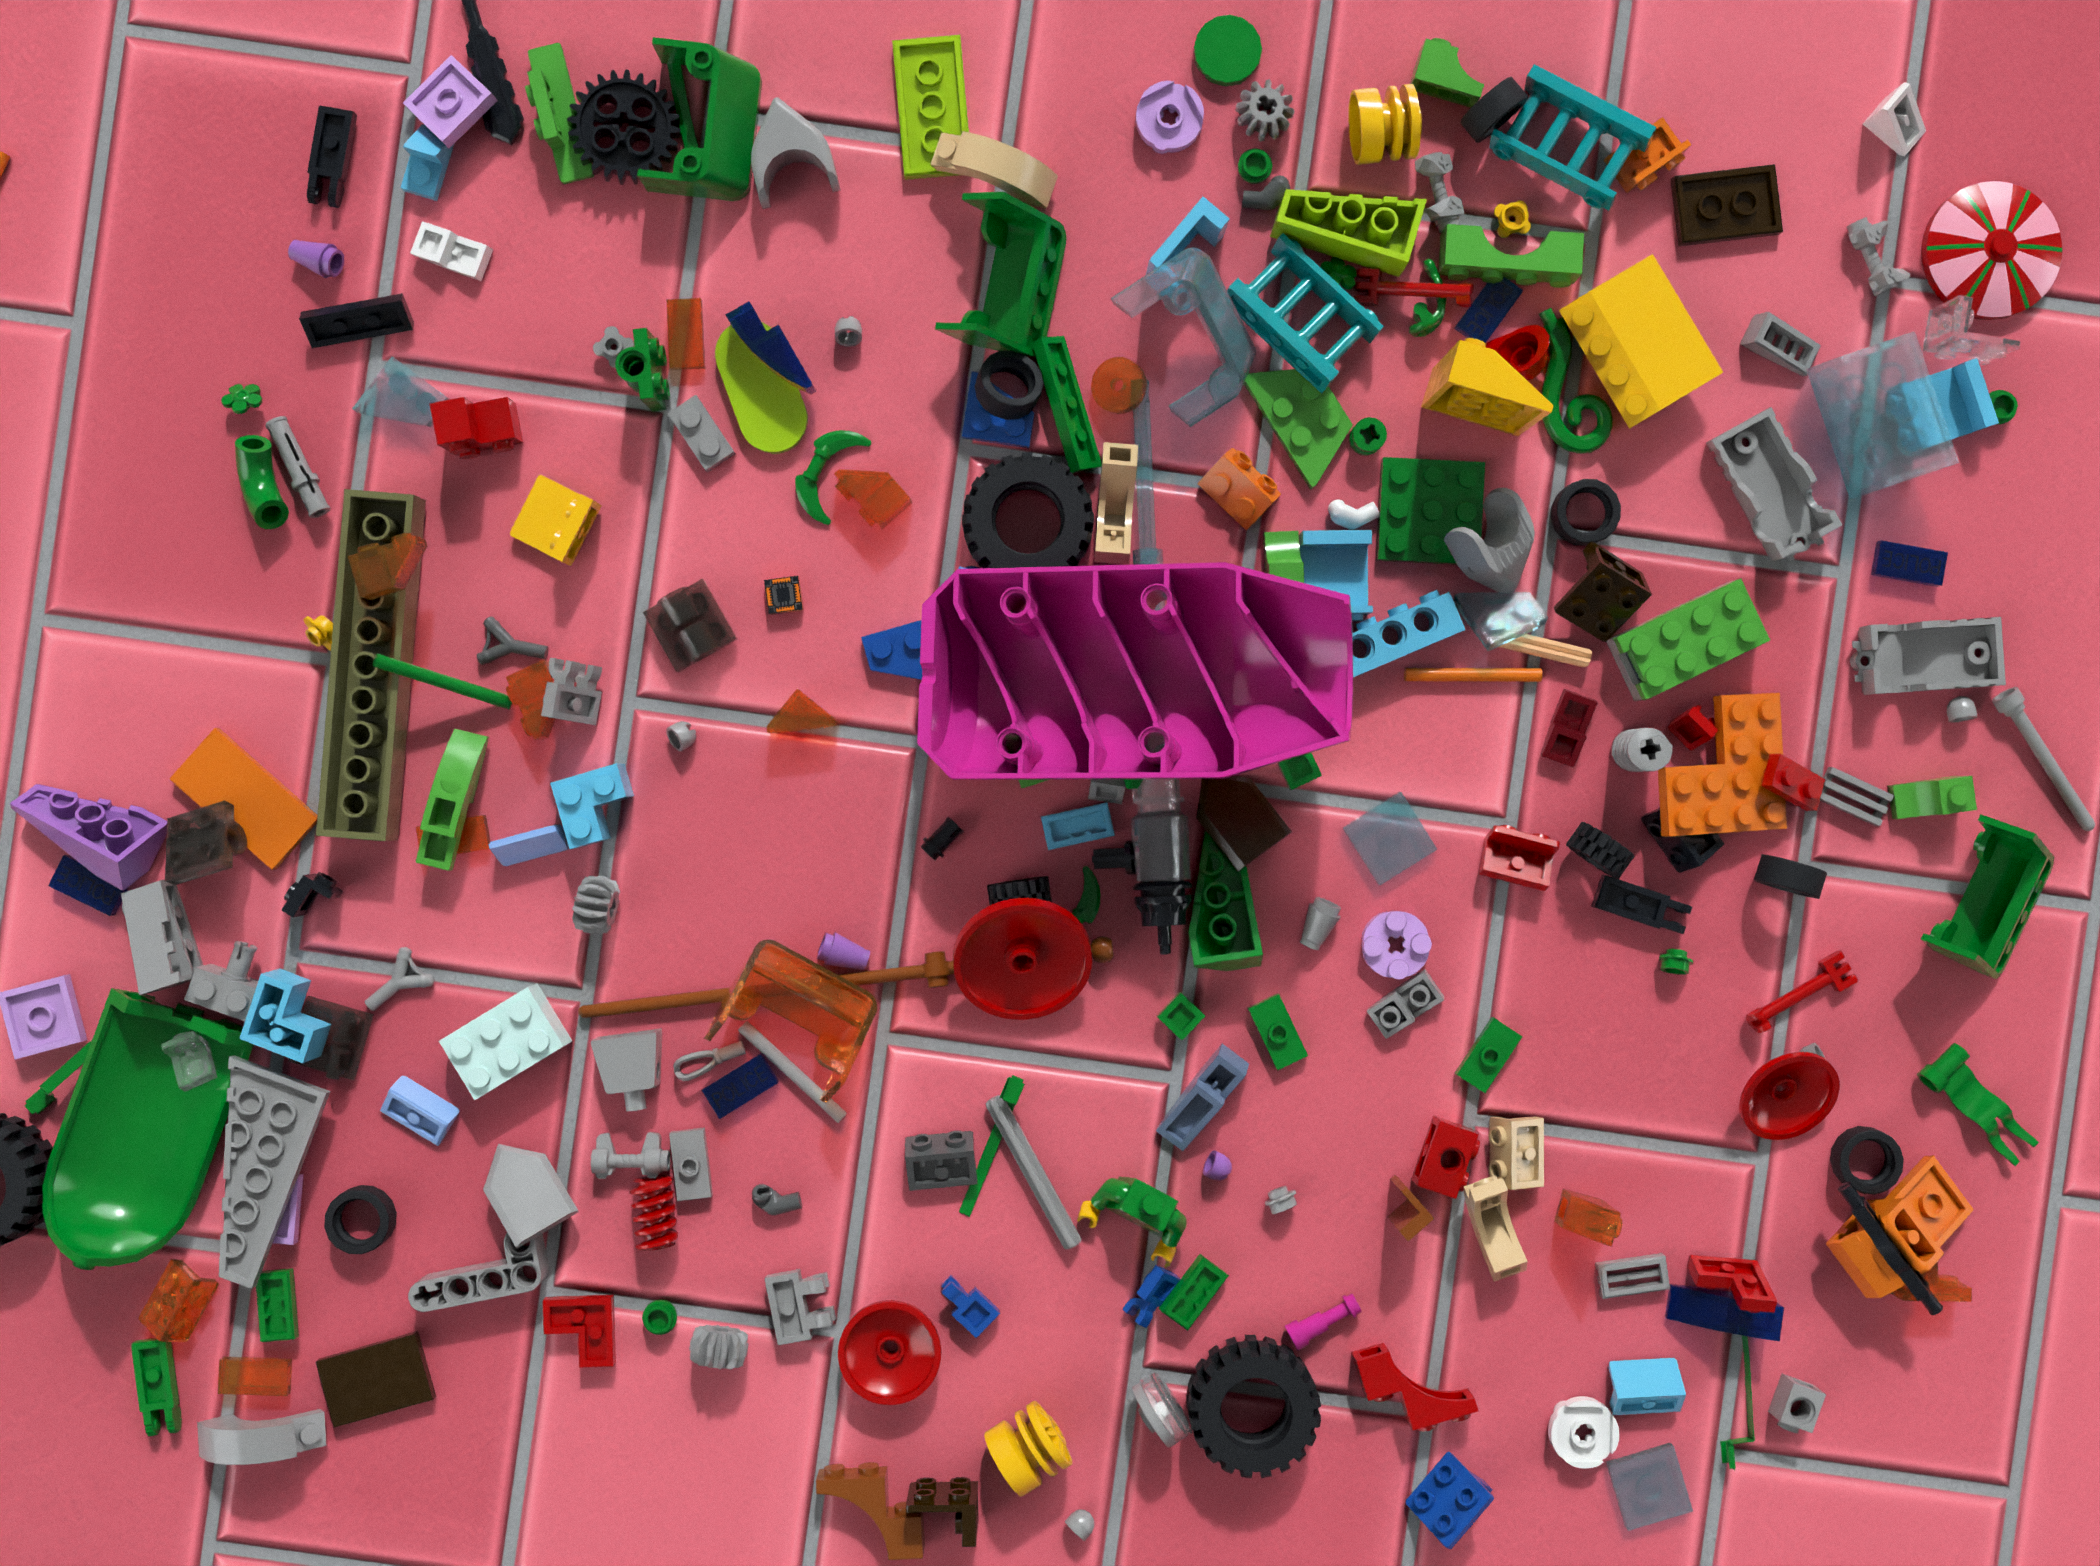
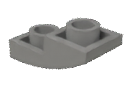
[1367,969,1444,1039]

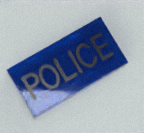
[1454,277,1523,343]
[1871,540,1948,587]
[48,855,129,916]
[702,1053,779,1119]

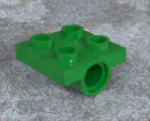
[615,328,670,411]

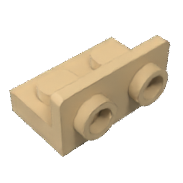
[1488,1116,1544,1190]

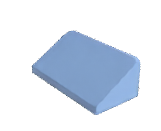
[488,824,568,866]
[380,1076,460,1146]

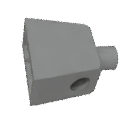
[591,1028,662,1111]

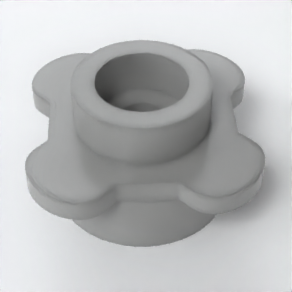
[593,326,634,368]

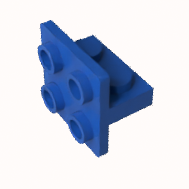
[1406,1452,1494,1549]

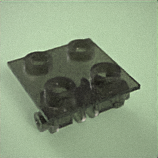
[288,995,374,1080]

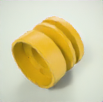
[1348,84,1422,165]
[984,1401,1072,1497]

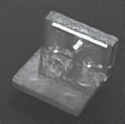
[1922,295,2021,365]

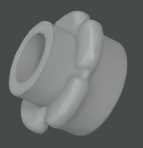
[1265,1186,1297,1214]

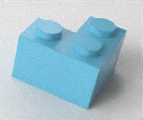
[550,763,634,849]
[239,968,332,1063]

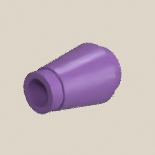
[288,240,344,278]
[817,932,870,970]

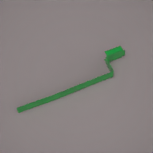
[25,1040,92,1115]
[959,1075,1025,1217]
[1720,1313,1755,1471]

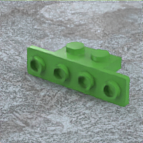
[525,43,594,184]

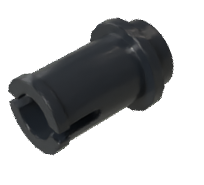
[921,817,964,861]

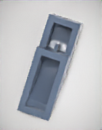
[1156,1043,1249,1151]

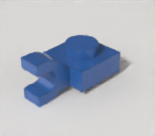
[1122,1265,1180,1328]
[941,1275,1000,1338]

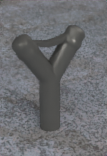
[477,616,548,665]

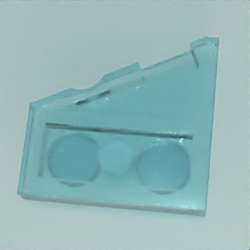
[352,356,450,427]
[1453,592,1548,651]

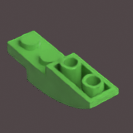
[416,729,489,871]

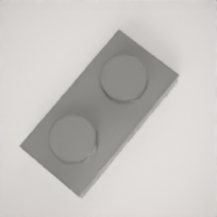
[667,395,736,472]

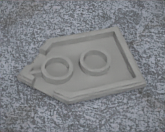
[483,1144,579,1249]

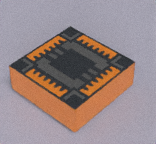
[764,576,804,615]

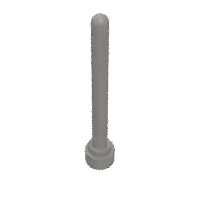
[1992,687,2095,831]

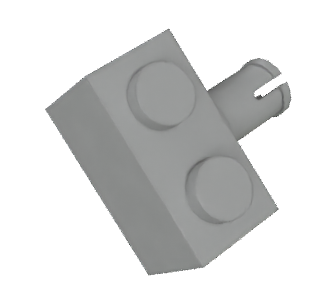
[184,941,259,1021]

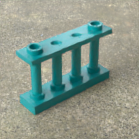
[1489,64,1657,211]
[1222,233,1384,393]

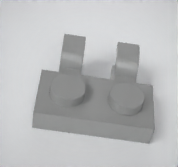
[541,658,602,725]
[764,1269,836,1345]

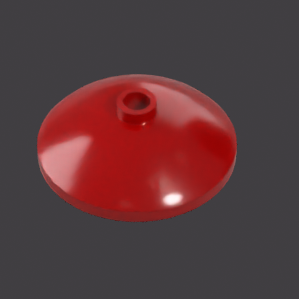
[1739,1052,1840,1140]
[838,1300,942,1405]

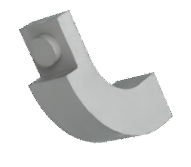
[197,1409,326,1465]

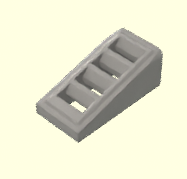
[1740,312,1821,376]

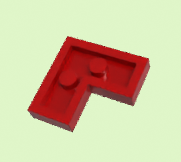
[1687,1255,1777,1313]
[543,1295,616,1368]

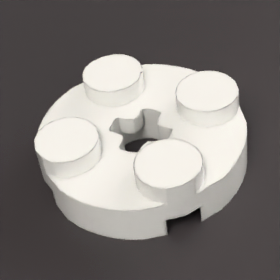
[1548,1396,1619,1469]

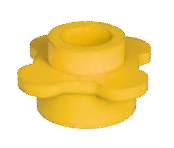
[1494,200,1531,238]
[303,615,333,651]

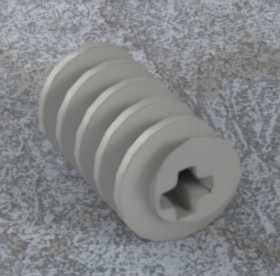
[1611,728,1673,772]

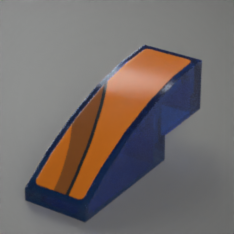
[725,301,816,395]

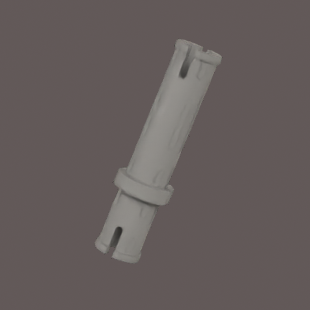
[265,416,331,518]

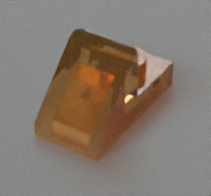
[1891,1261,1972,1302]

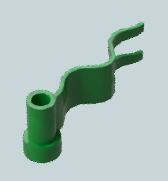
[1917,1043,2039,1166]

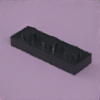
[299,293,414,348]

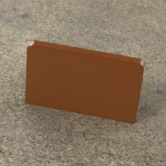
[1388,1175,1434,1242]

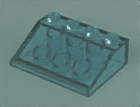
[1806,331,1959,499]

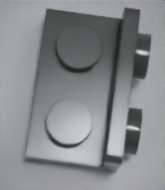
[905,1131,977,1191]

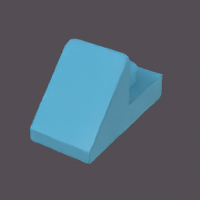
[400,124,455,201]

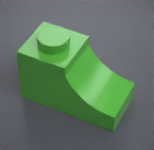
[1410,38,1484,108]
[1263,531,1304,583]
[1888,776,1977,819]

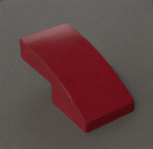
[1541,689,1598,768]

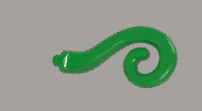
[1539,308,1613,454]

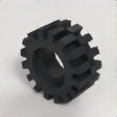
[1566,822,1635,879]
[987,876,1052,905]

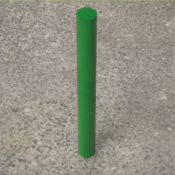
[373,653,513,710]

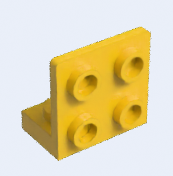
[510,475,602,566]

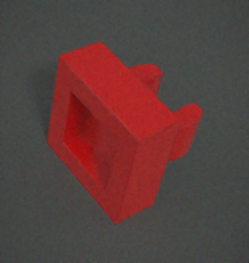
[1667,704,1718,751]

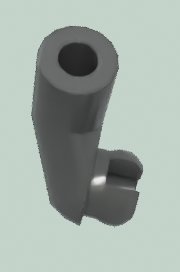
[1242,175,1290,210]
[752,1184,802,1215]

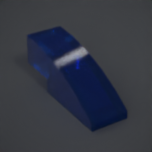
[1665,1284,1784,1342]

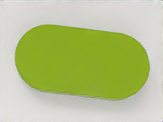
[715,320,808,454]

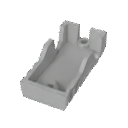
[1706,407,1842,562]
[1850,617,2006,695]

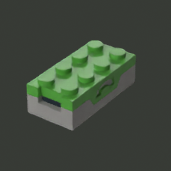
[1606,578,1770,701]

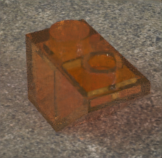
[834,469,912,529]
[347,533,427,600]
[506,660,555,740]
[1554,1189,1622,1247]

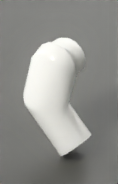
[1328,499,1380,530]

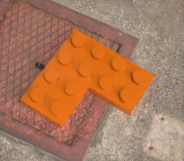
[1658,693,1787,837]

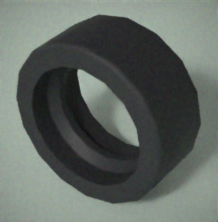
[1461,77,1528,143]
[975,351,1044,420]
[1551,479,1621,546]
[1754,854,1827,899]
[1830,1126,1904,1195]
[324,1185,397,1254]

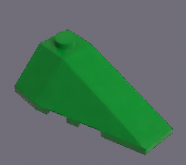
[1188,830,1263,971]

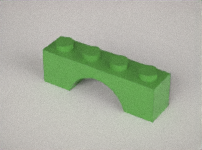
[1438,224,1584,288]

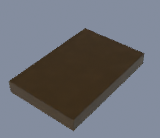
[1670,164,1783,247]
[316,1331,436,1427]

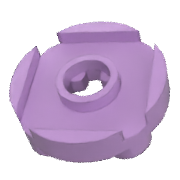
[1135,81,1204,154]
[1361,910,1432,980]

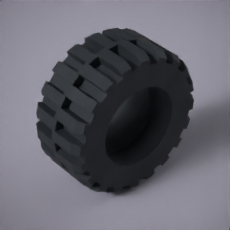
[962,453,1094,568]
[0,1113,53,1246]
[1186,1335,1321,1478]

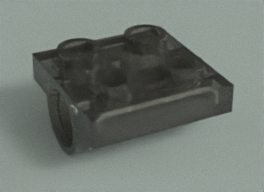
[643,579,738,673]
[165,800,247,885]

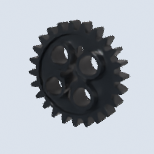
[567,70,681,185]

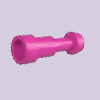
[1285,1294,1362,1351]

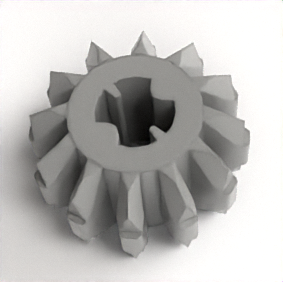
[1235,79,1294,142]
[572,876,620,934]
[689,1325,749,1370]

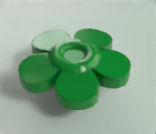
[1320,257,1357,290]
[221,384,263,414]

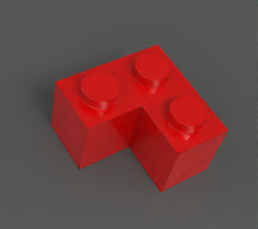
[429,397,523,459]

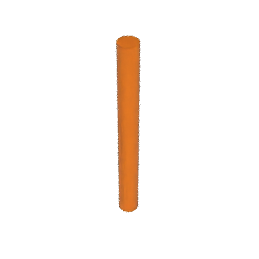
[1404,668,1542,682]

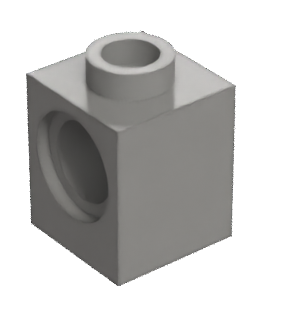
[1768,1373,1826,1433]

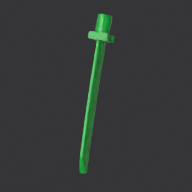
[667,63,699,148]

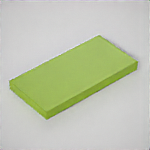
[892,35,969,180]

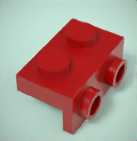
[1479,825,1560,891]

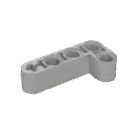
[408,1233,549,1312]

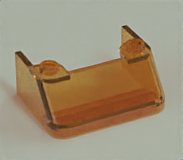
[704,940,877,1103]

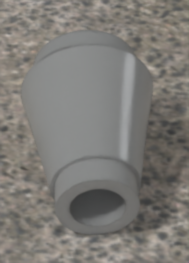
[1300,897,1341,950]

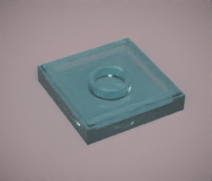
[1342,792,1437,885]
[1606,1443,1693,1531]

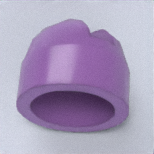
[1203,1150,1232,1181]

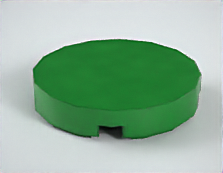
[1193,15,1262,87]

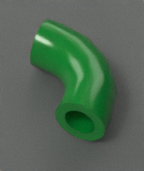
[235,435,289,529]

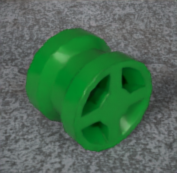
[1349,417,1387,456]

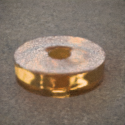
[1091,357,1147,414]

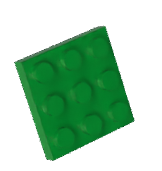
[1376,457,1485,565]

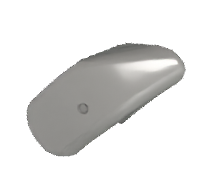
[751,97,841,209]
[1444,488,1535,594]

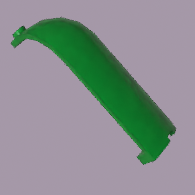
[42,988,254,1270]

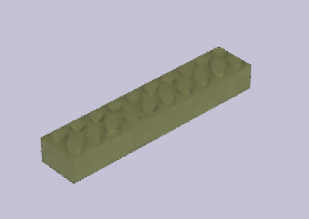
[316,489,426,841]

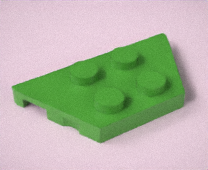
[1241,369,1353,489]

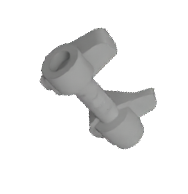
[1415,152,1464,233]
[1847,217,1910,296]
[591,1132,670,1179]

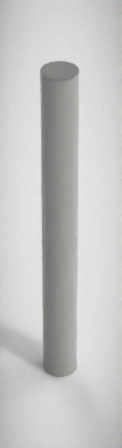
[738,1021,847,1123]

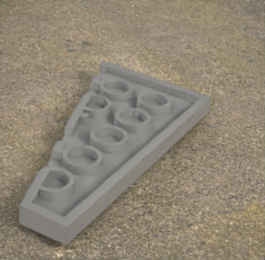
[219,1055,331,1289]

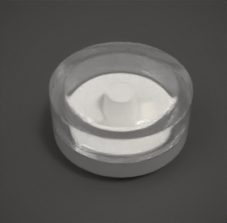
[1132,1372,1192,1448]

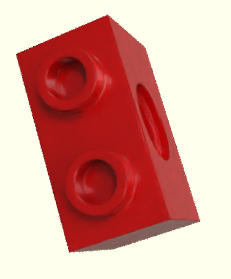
[1411,1115,1480,1199]

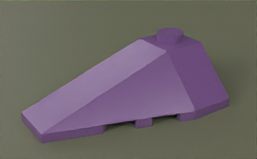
[10,784,170,891]

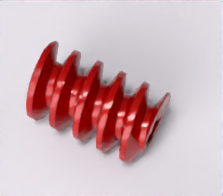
[629,1175,678,1251]

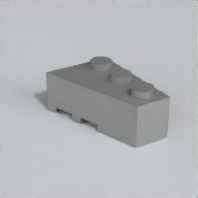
[121,879,203,995]

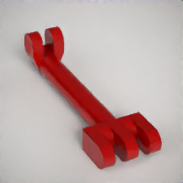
[1353,268,1474,307]
[1746,950,1858,1033]

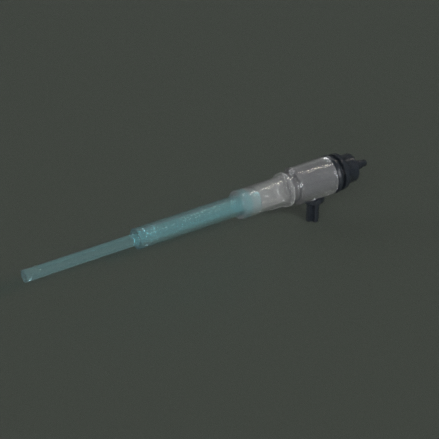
[1092,379,1192,955]

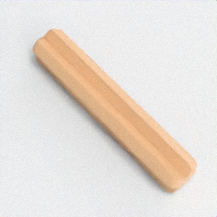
[1490,627,1592,667]

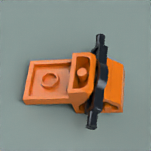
[1826,1155,1974,1315]

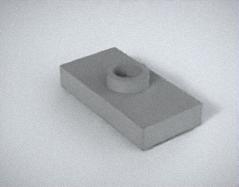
[669,1127,713,1201]

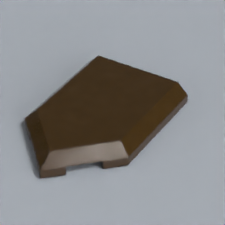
[1196,776,1292,872]

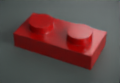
[1761,754,1825,811]

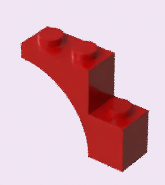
[1351,1343,1479,1432]

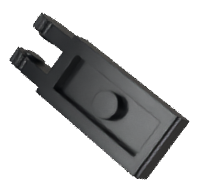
[306,105,357,208]
[1591,875,1692,934]

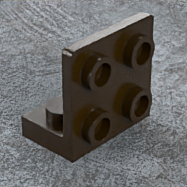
[1554,541,1652,642]
[906,1477,979,1547]

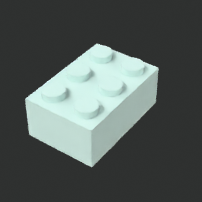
[439,983,572,1100]

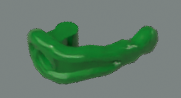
[1409,258,1446,337]

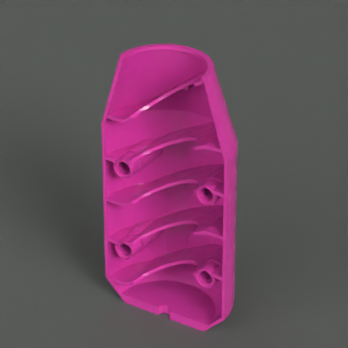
[917,562,1353,780]

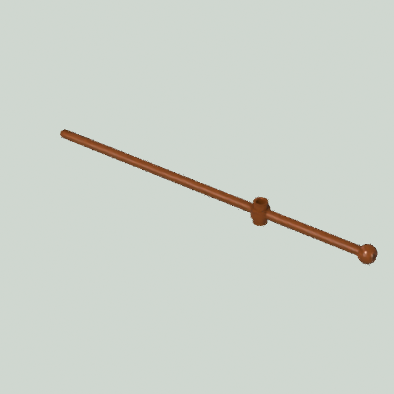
[578,936,1114,1018]

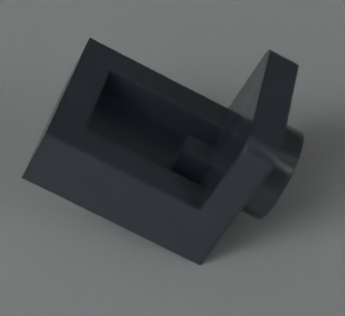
[282,872,343,917]

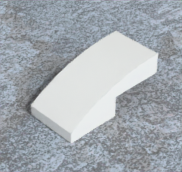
[410,221,493,281]

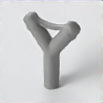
[365,947,434,1011]

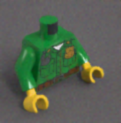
[1077,1176,1187,1268]

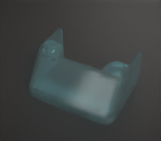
[1111,247,1256,427]

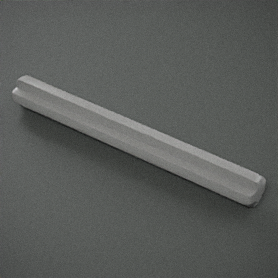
[986,1095,1081,1249]

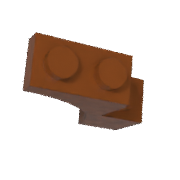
[816,1462,925,1560]

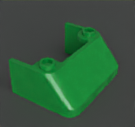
[637,37,762,201]
[935,192,1067,356]
[1921,814,2054,979]

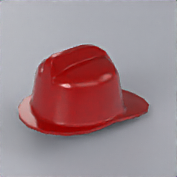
[1486,325,1550,381]

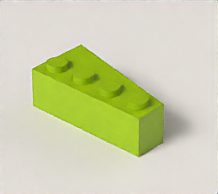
[1270,189,1427,277]

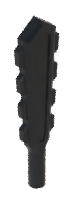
[461,0,524,145]

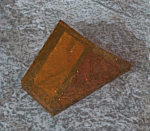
[766,689,839,734]

